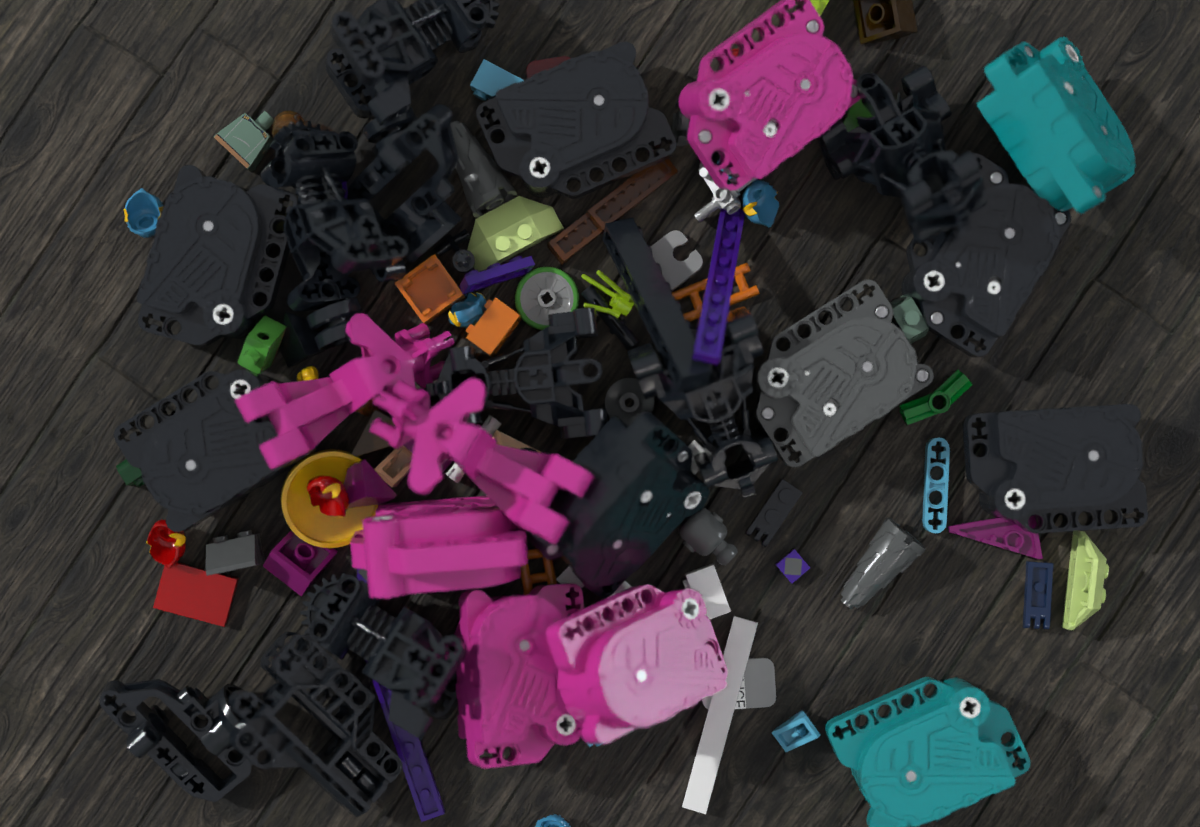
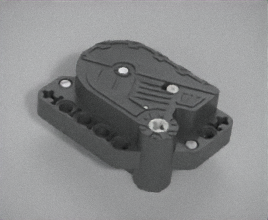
[752,280,933,467]

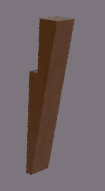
[547,159,678,265]

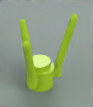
[581,270,634,318]

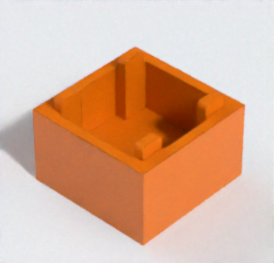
[395,254,465,325]
[466,298,522,358]

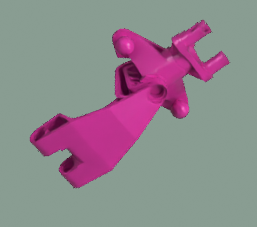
[235,313,454,470]
[370,379,594,544]

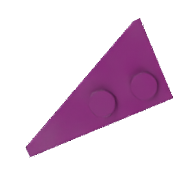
[948,515,1043,559]

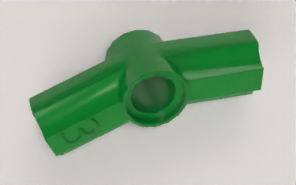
[899,369,972,426]

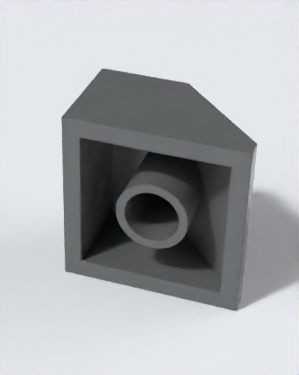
[206,530,265,576]

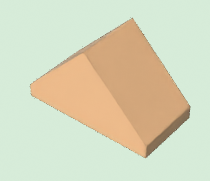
[374,445,413,487]

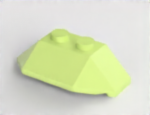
[467,196,564,272]
[1062,531,1109,630]

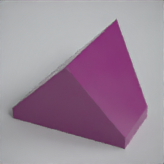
[343,459,397,508]

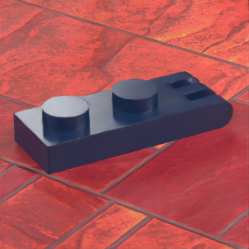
[1023,561,1053,630]

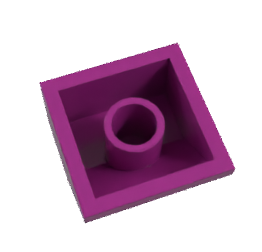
[263,530,338,596]

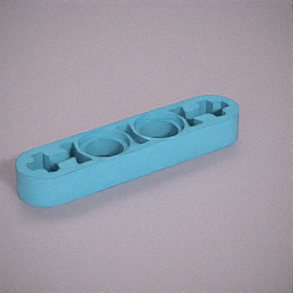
[922,438,950,534]

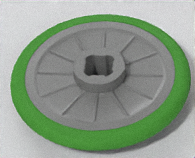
[515,267,579,330]

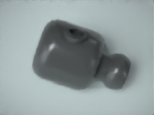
[679,508,738,565]

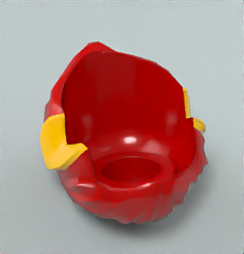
[306,476,350,517]
[146,519,186,569]

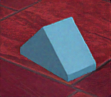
[772,710,820,752]

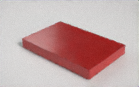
[153,562,239,627]

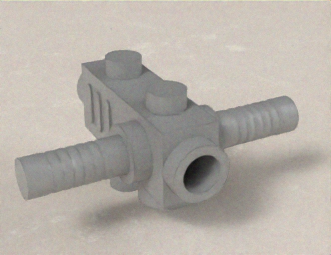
[694,159,756,222]

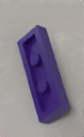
[459,256,535,294]

